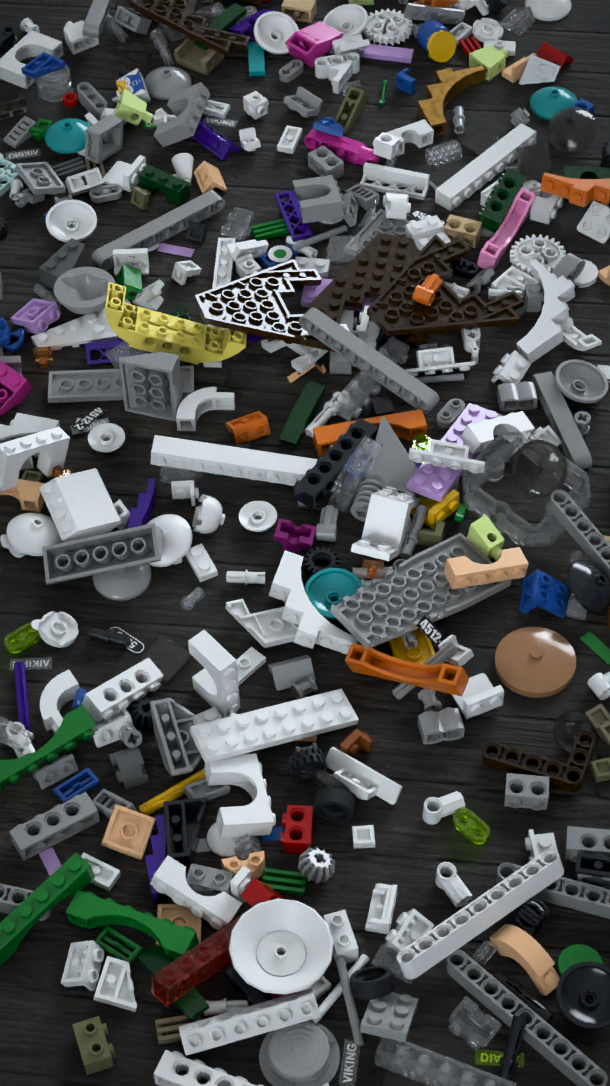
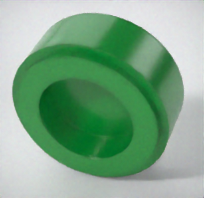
[454,503,468,523]

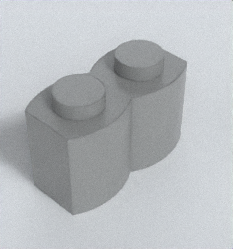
[497,381,538,412]
[417,707,465,744]

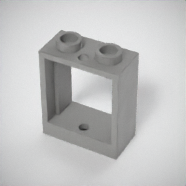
[85,114,123,164]

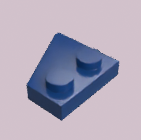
[21,52,66,79]
[313,117,344,138]

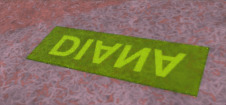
[475,1049,524,1068]

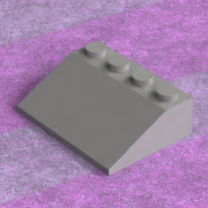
[118,352,183,422]

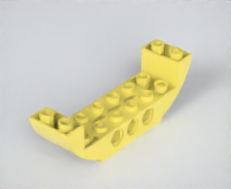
[105,282,247,365]

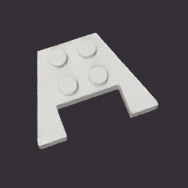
[261,339,328,373]
[225,599,299,648]

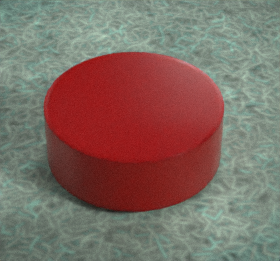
[62,92,79,107]

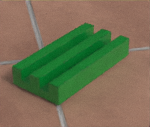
[251,218,289,241]
[262,868,307,896]
[94,925,143,967]

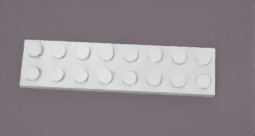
[189,688,359,764]

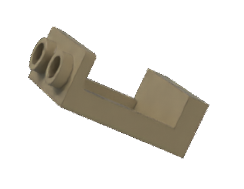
[174,37,224,75]

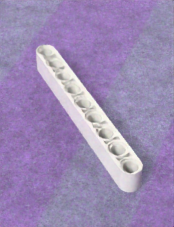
[397,850,564,979]

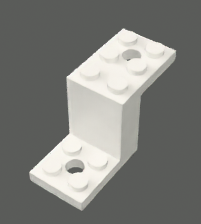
[351,487,420,561]

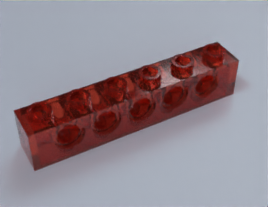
[151,911,247,1007]

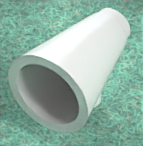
[172,153,194,186]

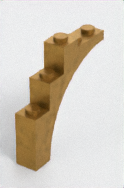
[418,65,485,137]

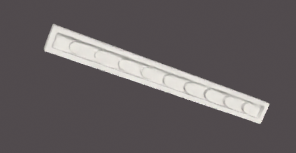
[203,238,236,368]

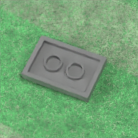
[16,162,66,196]
[360,992,418,1042]

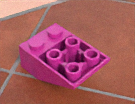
[285,21,343,67]
[0,361,33,416]

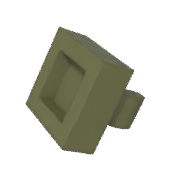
[130,186,151,210]

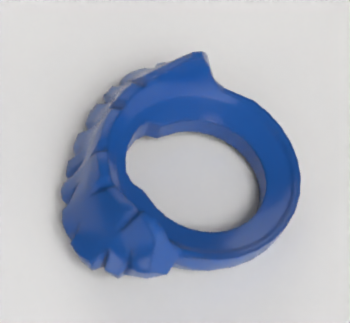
[2,328,25,353]

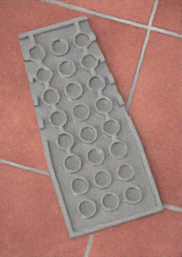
[330,533,512,649]

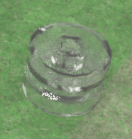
[36,65,73,102]

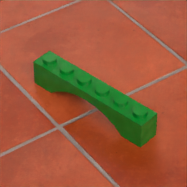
[0,705,98,792]
[0,853,95,966]
[66,890,199,965]

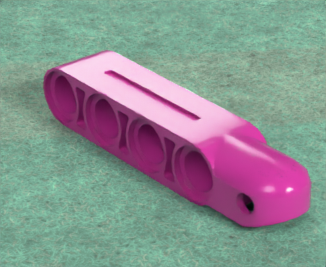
[304,128,381,166]

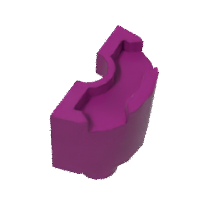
[274,518,316,553]

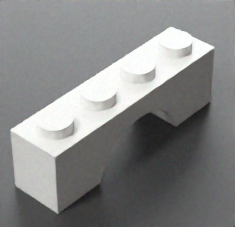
[460,411,534,454]
[150,855,242,932]

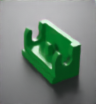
[116,263,142,300]

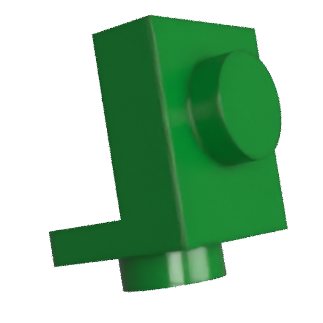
[29,118,54,141]

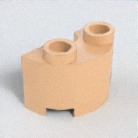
[221,851,265,880]

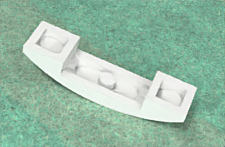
[560,317,602,351]

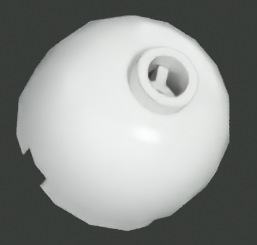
[192,495,225,534]

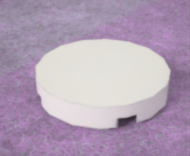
[472,18,503,43]
[573,259,598,288]
[38,611,79,648]

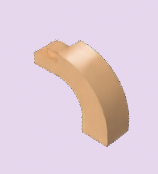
[489,924,560,996]

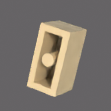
[281,0,317,23]

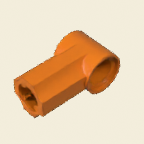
[412,273,442,306]

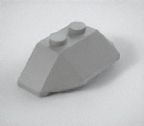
[150,698,202,776]

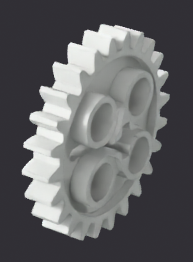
[363,8,413,46]
[510,234,566,279]

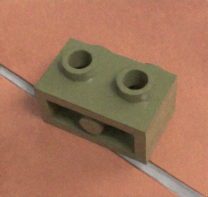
[72,1016,116,1075]

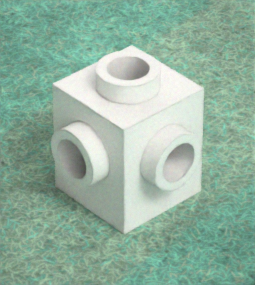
[243,91,269,120]

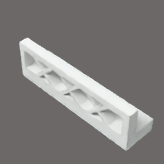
[360,162,430,200]

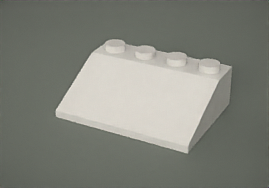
[39,468,122,542]

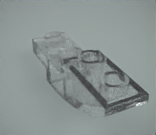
[328,436,382,512]

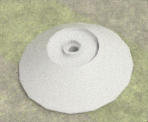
[229,899,334,995]

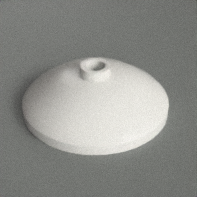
[525,0,571,21]
[323,4,368,39]
[254,11,299,55]
[46,200,97,242]
[6,513,63,556]
[146,514,193,567]

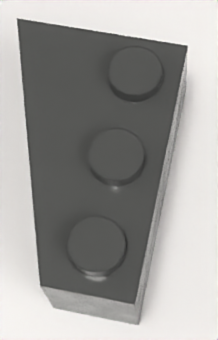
[39,238,87,289]

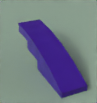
[127,479,157,529]
[145,814,167,905]

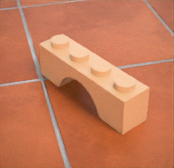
[0,478,45,513]
[444,547,529,589]

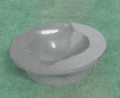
[54,267,115,314]
[259,1021,340,1086]

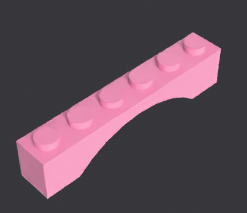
[477,188,537,270]

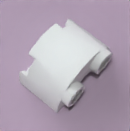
[382,193,411,219]

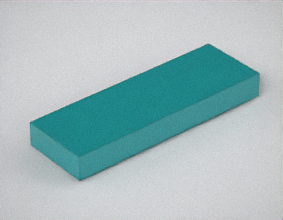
[248,42,265,76]

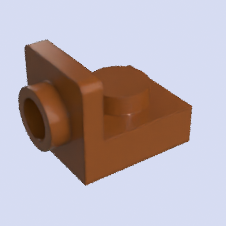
[340,729,372,756]

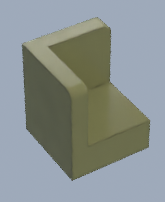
[418,521,445,547]

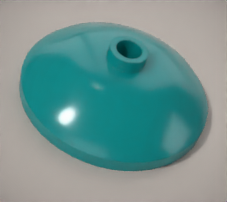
[530,86,578,121]
[45,118,92,154]
[304,568,363,620]

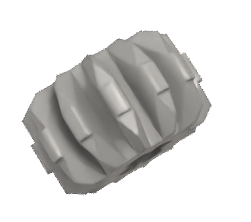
[298,846,336,885]

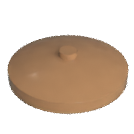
[494,627,576,698]

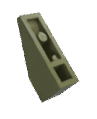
[335,86,369,135]

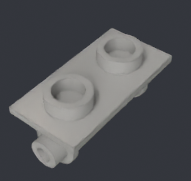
[33,753,78,790]

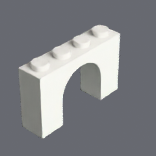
[0,30,64,89]
[0,427,70,492]
[188,630,240,718]
[204,753,276,838]

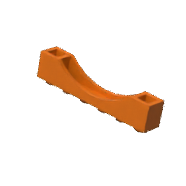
[313,409,427,456]
[345,643,469,696]

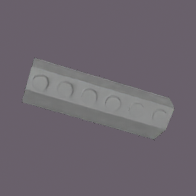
[42,523,164,585]

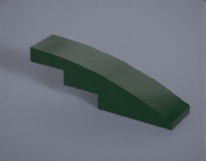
[194,3,247,51]
[279,380,327,447]
[138,945,210,1021]

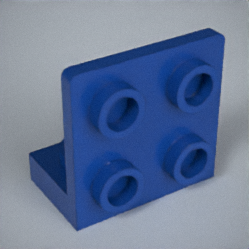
[519,569,569,618]

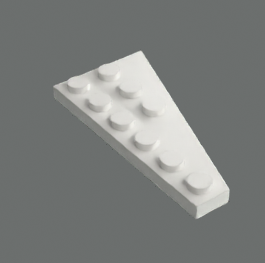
[31,299,131,353]

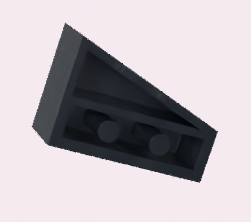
[164,797,208,869]

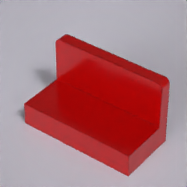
[536,42,574,72]

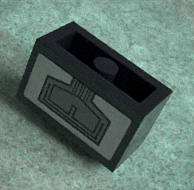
[574,852,610,890]

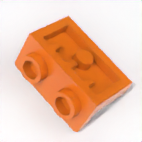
[226,411,271,444]

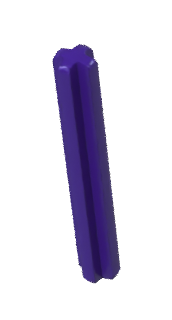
[14,661,30,732]

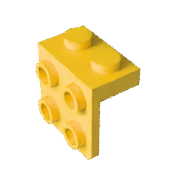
[410,489,459,530]

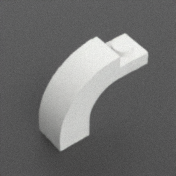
[176,387,235,431]
[40,670,79,734]

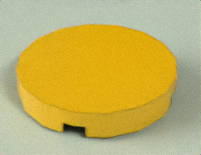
[427,30,456,63]

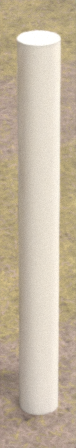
[308,954,369,1025]

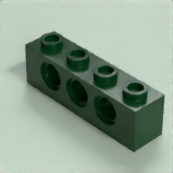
[478,168,526,233]

